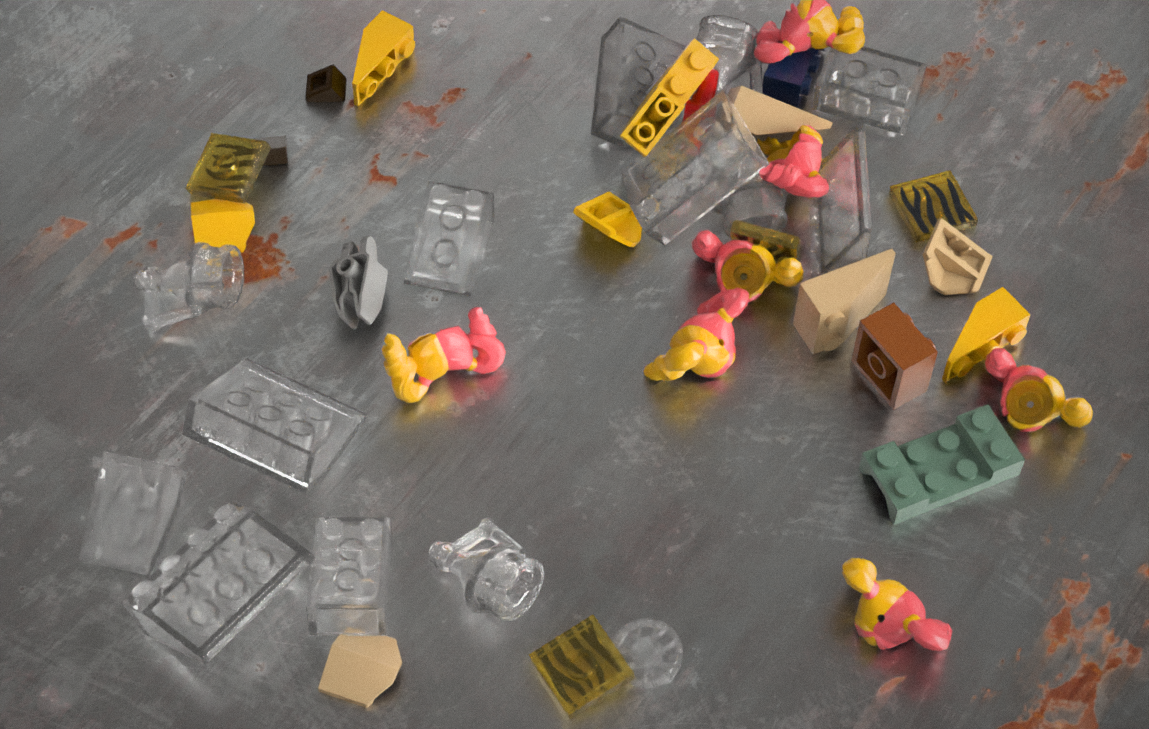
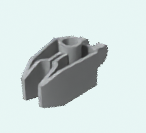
[329,235,388,329]

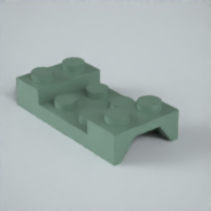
[859,404,1025,525]

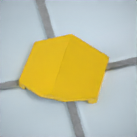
[573,191,645,248]
[190,196,255,259]

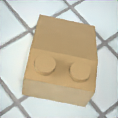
[717,85,833,140]
[793,248,896,355]

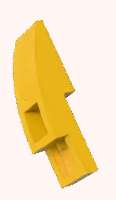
[620,38,719,157]

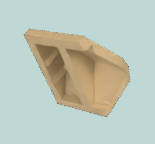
[923,218,993,295]
[318,623,402,708]

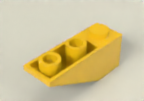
[352,10,415,106]
[942,287,1031,383]

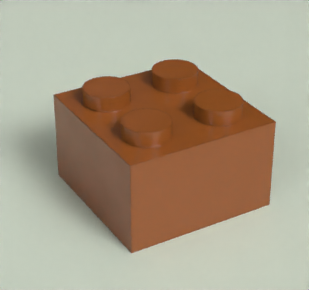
[851,302,938,410]

